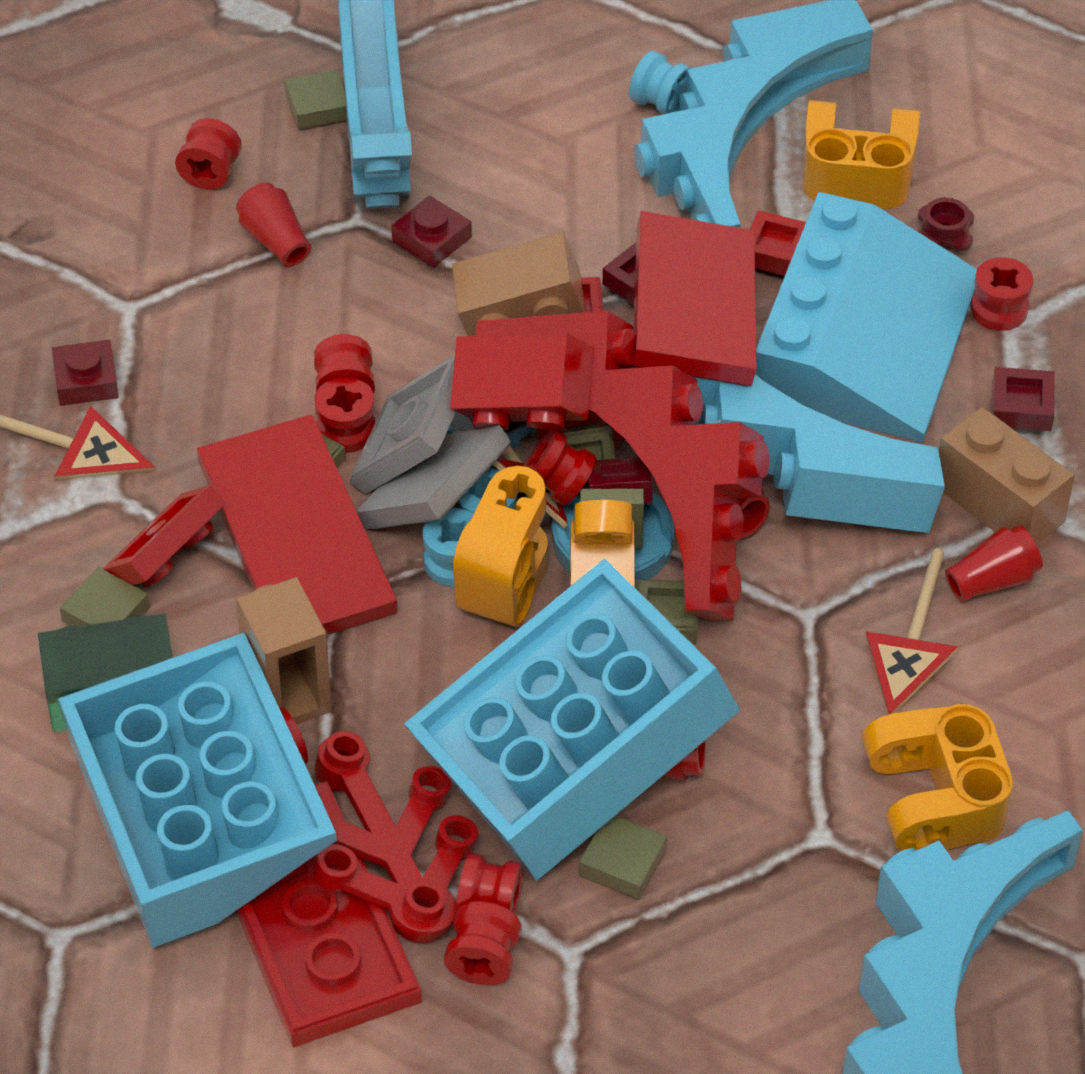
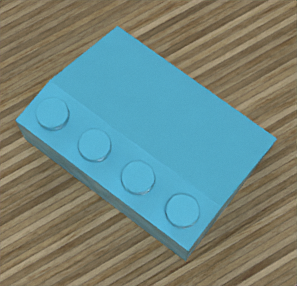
[755,192,977,443]
[404,558,741,881]
[58,632,337,948]

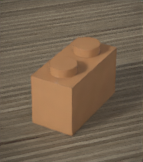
[452,232,586,336]
[939,407,1075,545]
[236,577,332,724]

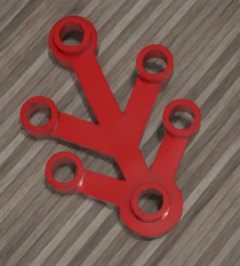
[314,731,478,943]

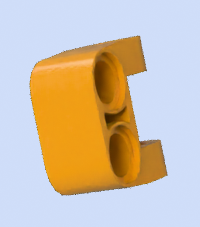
[803,100,920,209]
[453,466,549,627]
[570,500,635,588]
[861,704,1013,851]

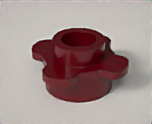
[918,198,974,251]

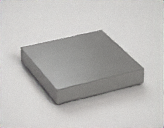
[349,355,456,494]
[356,425,511,530]

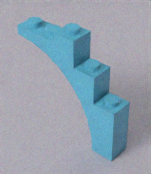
[337,0,412,209]
[634,0,873,228]
[631,366,945,533]
[843,810,1083,1074]

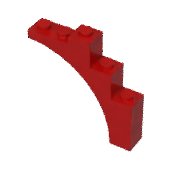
[476,310,769,622]

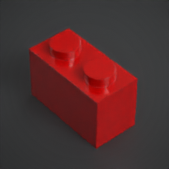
[450,333,594,431]

